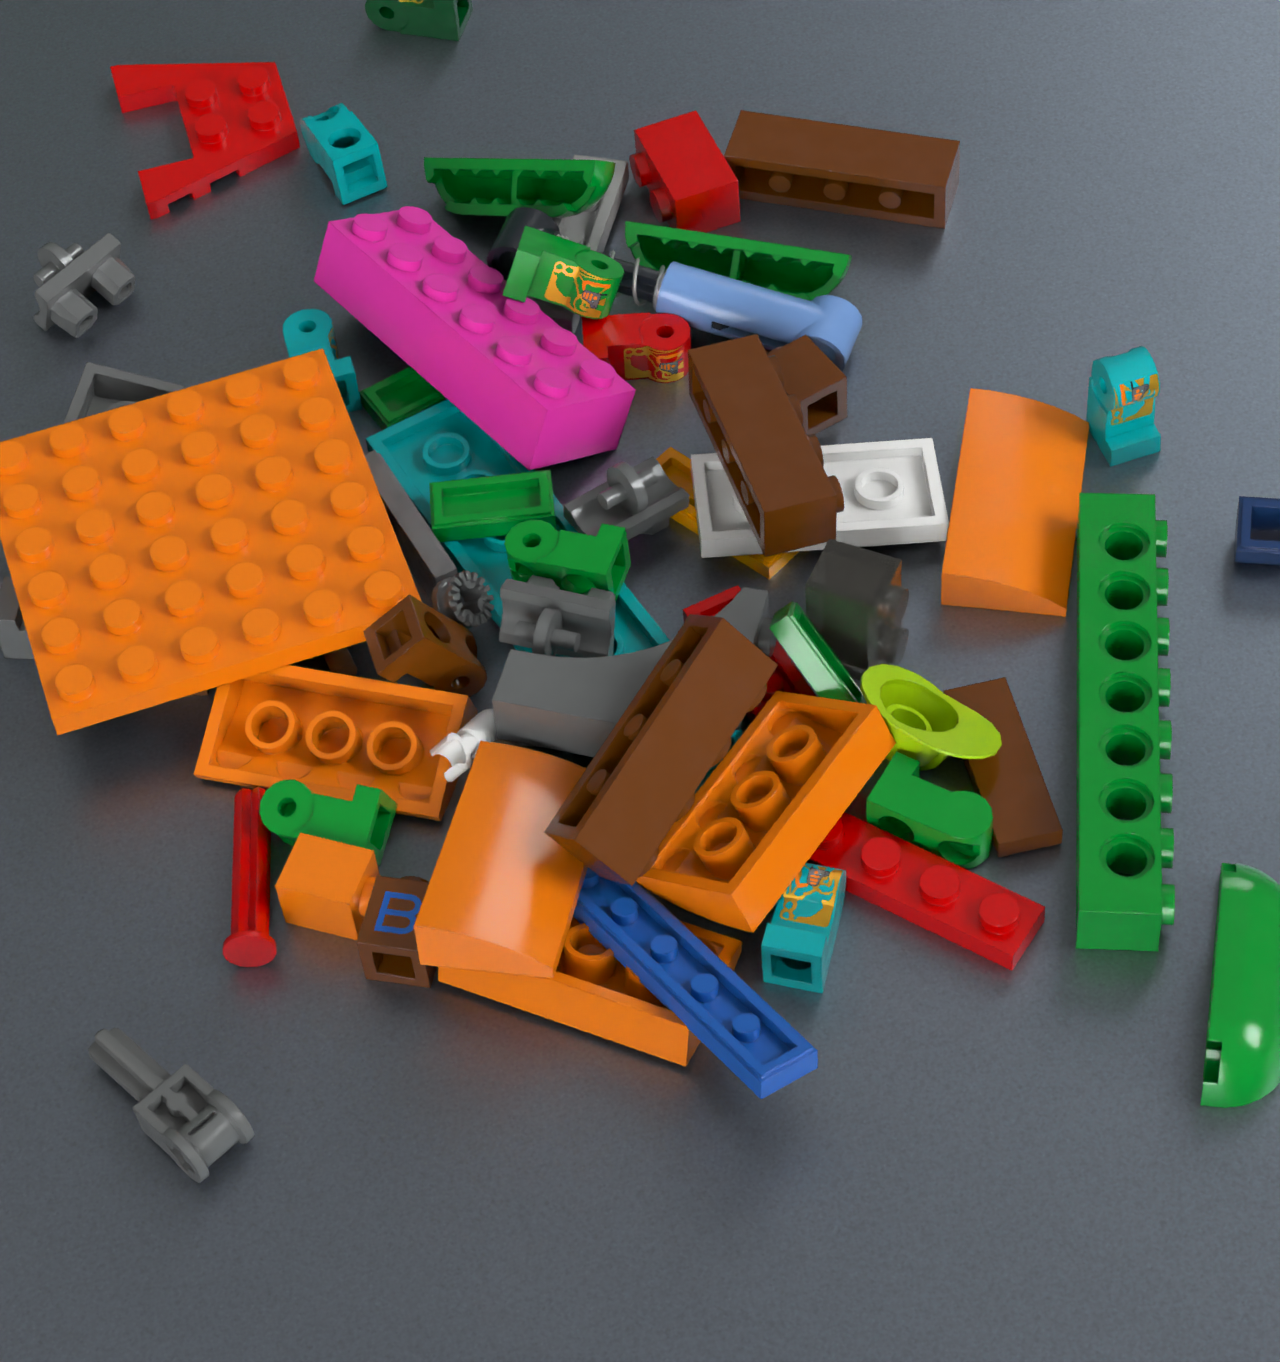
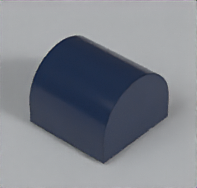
[1234,496,1280,565]

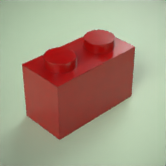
[629,110,741,233]

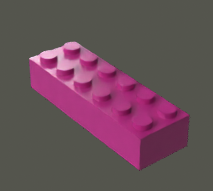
[314,206,636,470]

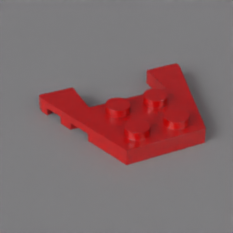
[110,62,300,220]

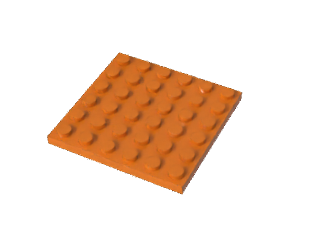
[0,348,422,736]

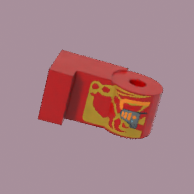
[582,312,691,383]

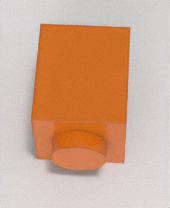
[275,833,380,940]

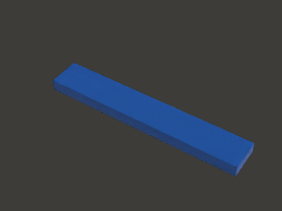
[573,868,818,1099]

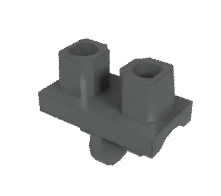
[33,233,136,338]
[563,456,690,540]
[499,575,616,658]

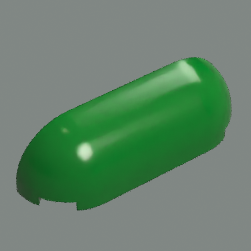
[424,157,616,218]
[625,221,852,301]
[1200,863,1280,1108]

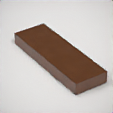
[943,677,1063,857]

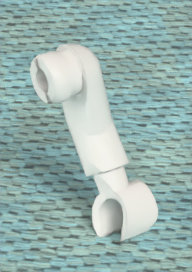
[430,709,533,782]

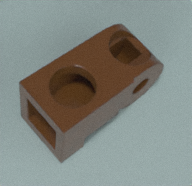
[363,595,487,697]

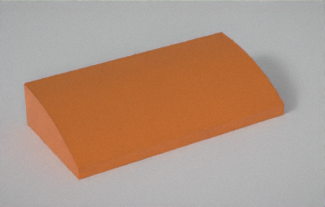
[941,388,1089,617]
[194,665,478,821]
[636,691,896,933]
[414,741,588,979]
[438,917,742,1067]

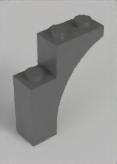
[492,587,777,757]

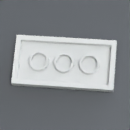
[691,438,949,558]

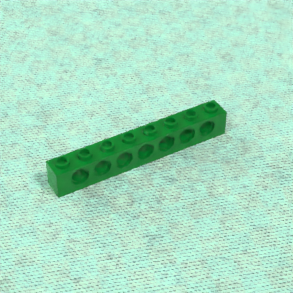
[1076,493,1175,952]

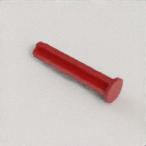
[223,787,277,967]

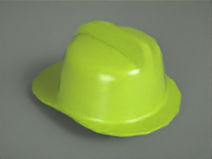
[860,664,1002,771]

